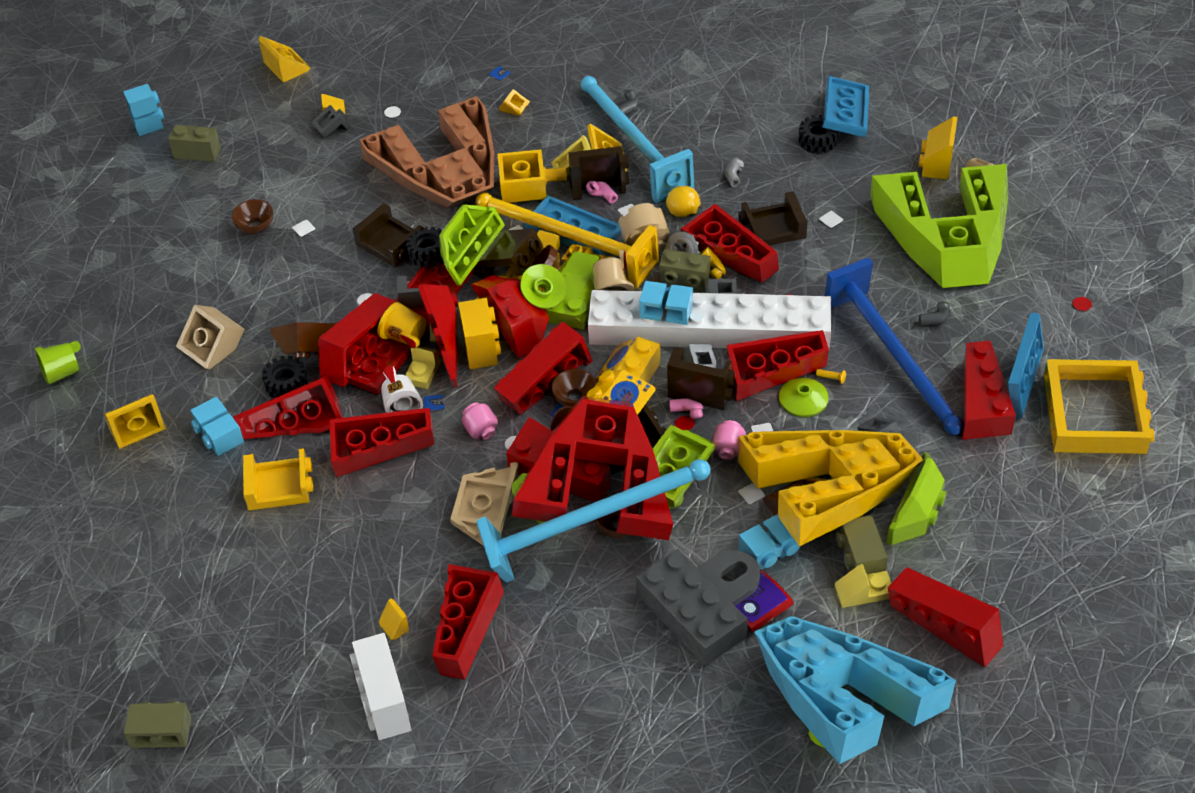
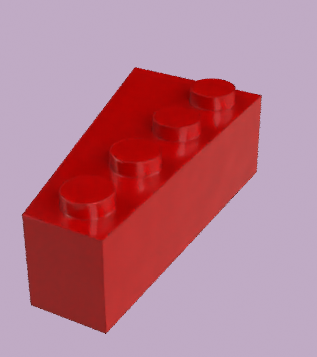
[494,321,593,416]

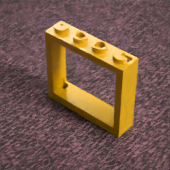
[1043,359,1154,454]

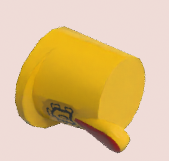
[378,302,426,348]

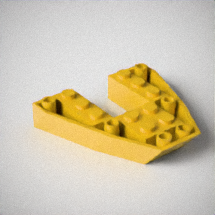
[738,430,924,547]

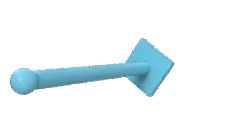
[580,76,694,203]
[476,459,710,583]

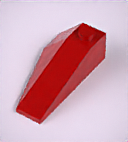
[418,284,459,388]
[233,375,343,439]

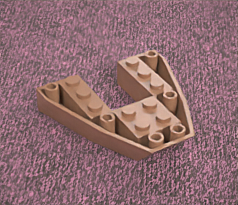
[359,96,495,209]

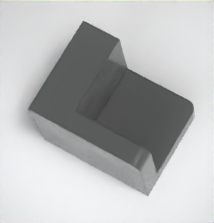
[397,276,424,309]

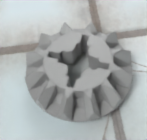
[665,232,700,254]

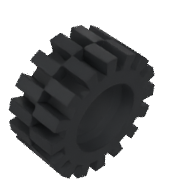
[798,115,838,154]
[406,227,444,268]
[262,356,309,398]

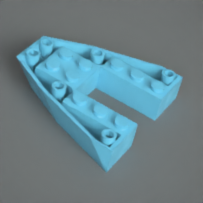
[755,616,956,764]

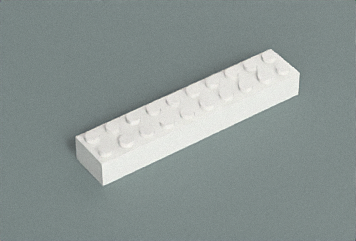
[588,290,831,349]

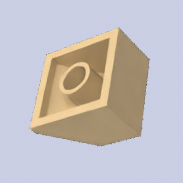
[176,305,245,369]

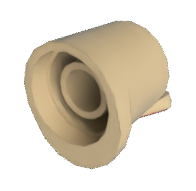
[593,250,635,291]

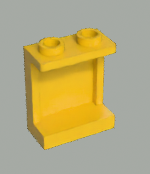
[243,448,313,511]

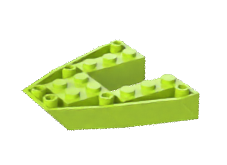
[870,164,1008,288]

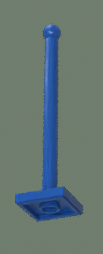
[824,257,964,435]

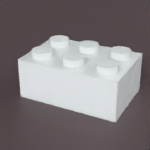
[349,633,412,740]

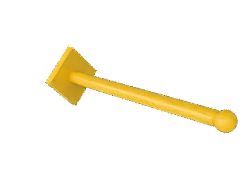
[475,192,659,290]

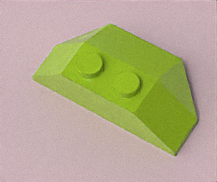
[439,205,505,286]
[886,452,947,545]

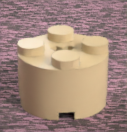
[618,203,670,252]

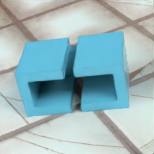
[123,84,165,136]
[639,281,693,325]
[190,396,244,456]
[739,514,800,569]

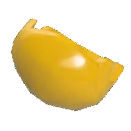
[666,186,701,217]

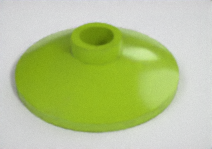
[520,264,567,309]
[779,378,828,417]

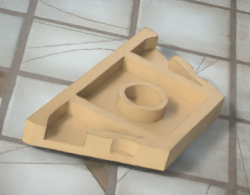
[450,462,519,546]

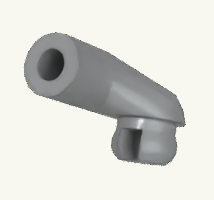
[724,157,744,187]

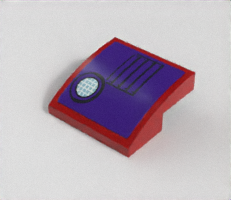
[736,569,794,632]

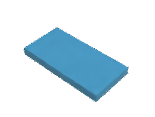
[823,76,869,137]
[523,195,622,255]
[1008,313,1044,419]

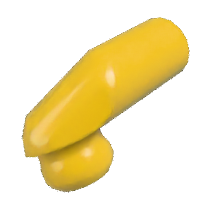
[700,247,726,279]

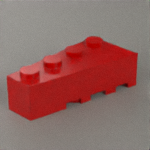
[681,204,779,283]
[318,293,398,387]
[726,330,829,401]
[962,340,1016,440]
[329,408,435,478]
[506,417,611,502]
[432,564,504,680]
[887,567,1003,668]

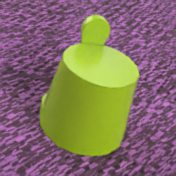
[34,341,81,385]

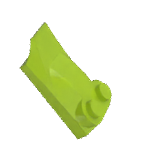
[545,251,599,330]
[653,425,714,508]

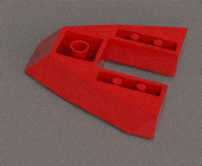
[512,396,673,541]

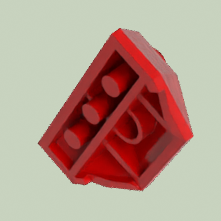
[472,275,549,360]

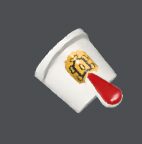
[381,366,423,413]

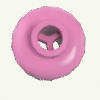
[461,402,498,440]
[712,420,746,460]

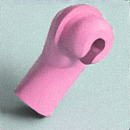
[586,181,618,204]
[669,399,704,419]

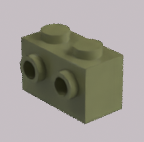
[168,125,221,162]
[659,249,710,292]
[836,515,888,574]
[124,701,192,748]

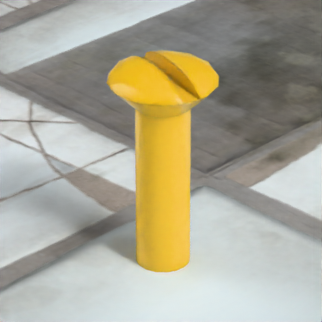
[816,369,846,384]

